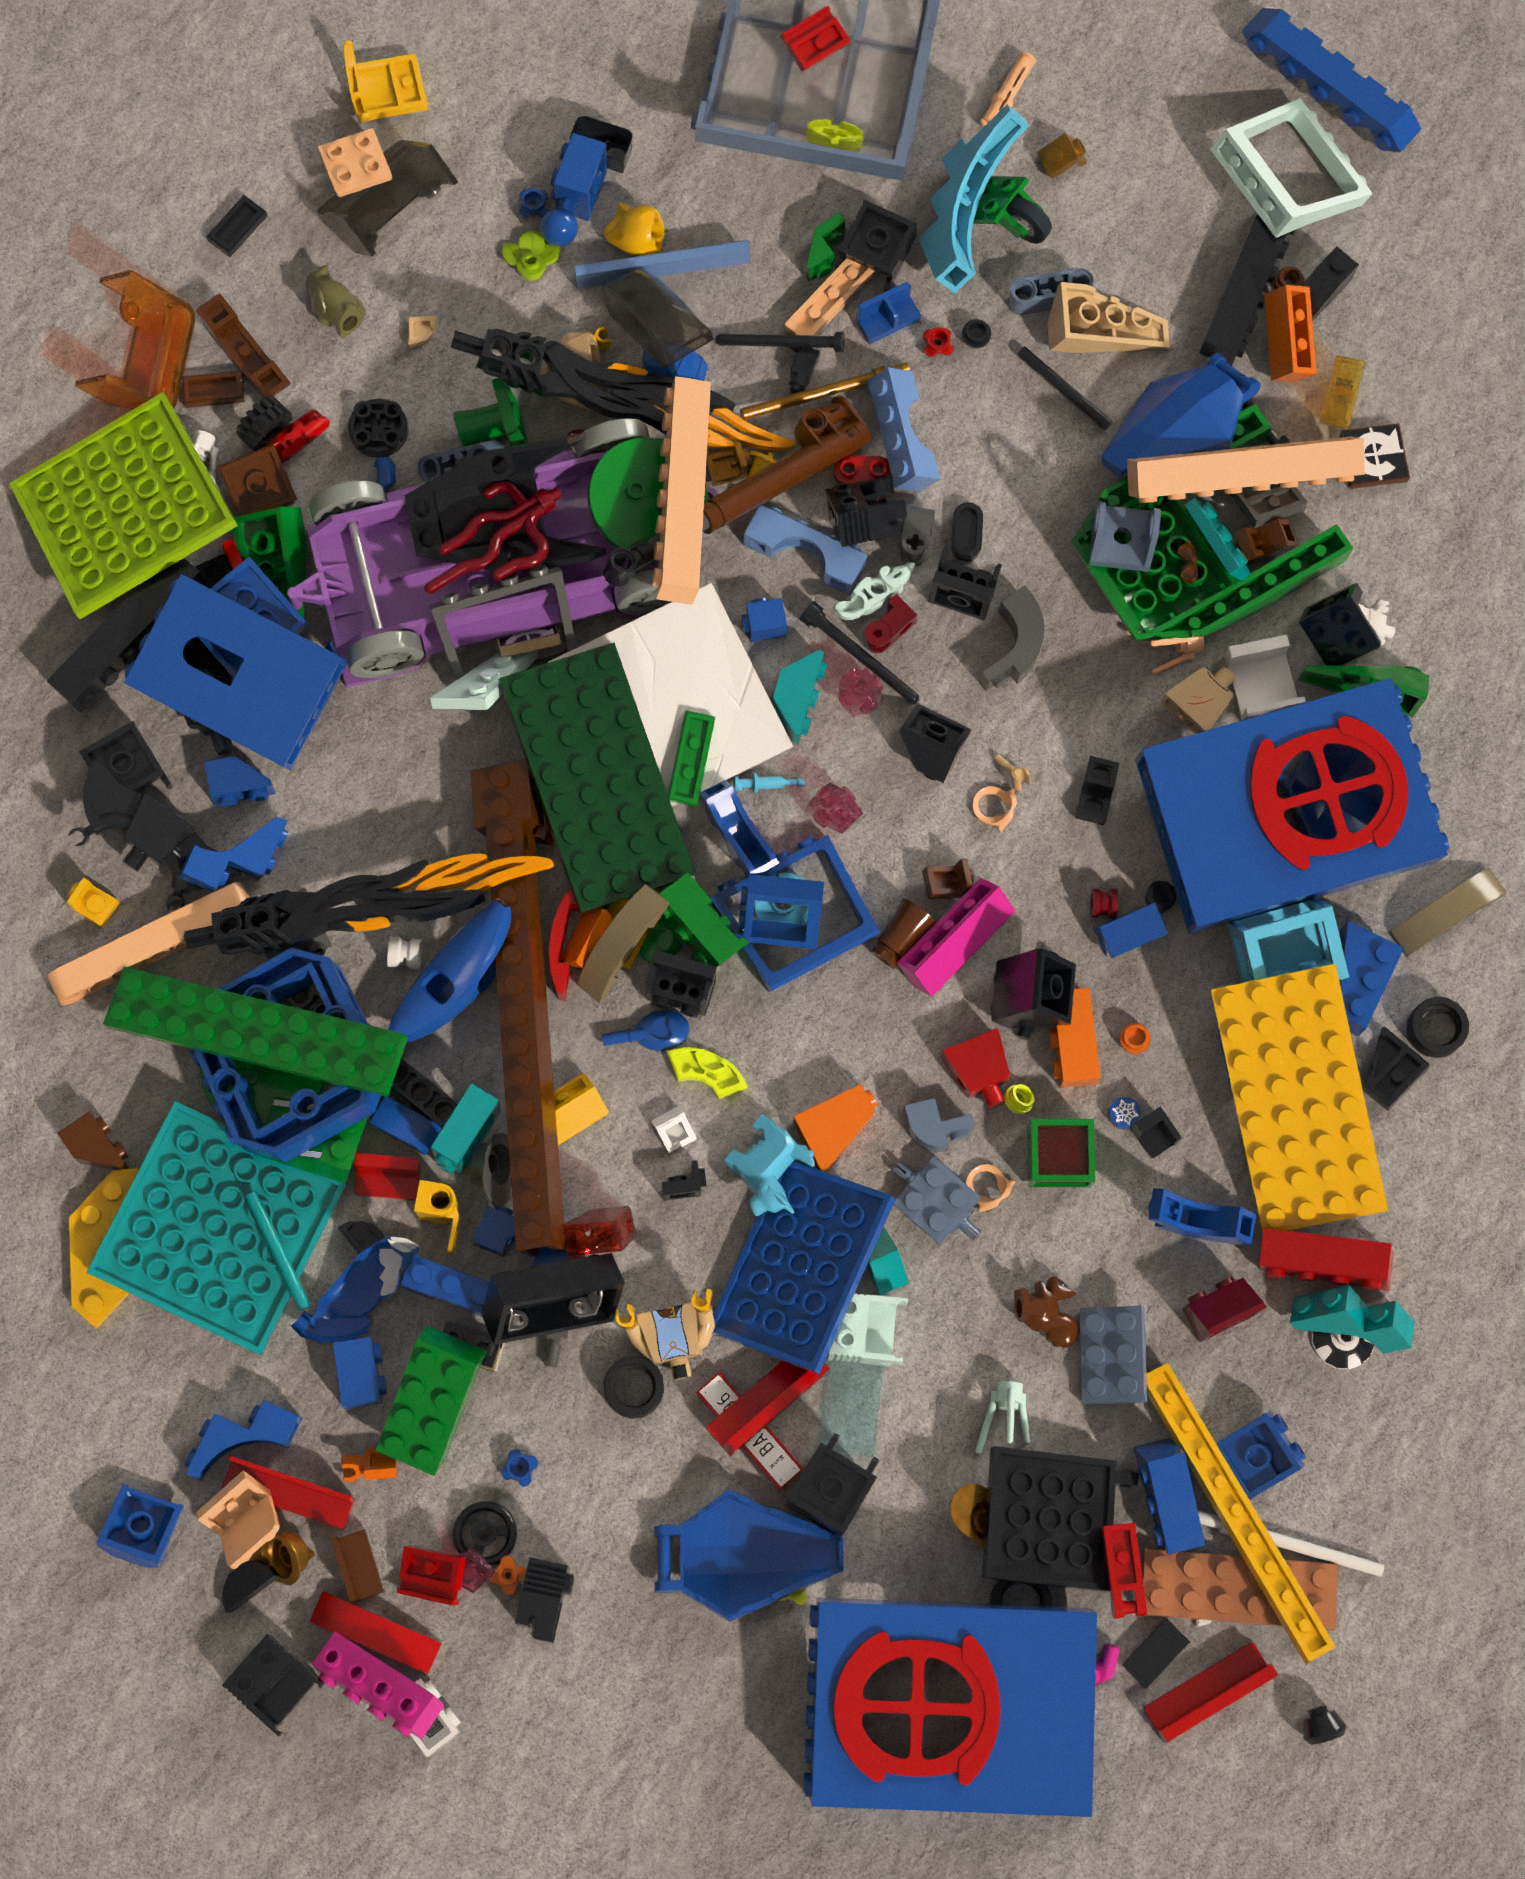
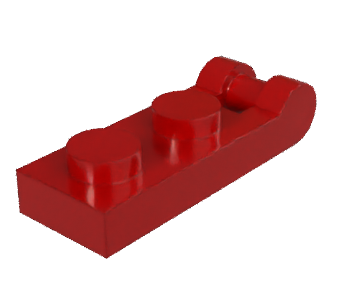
[1101,1523,1147,1619]

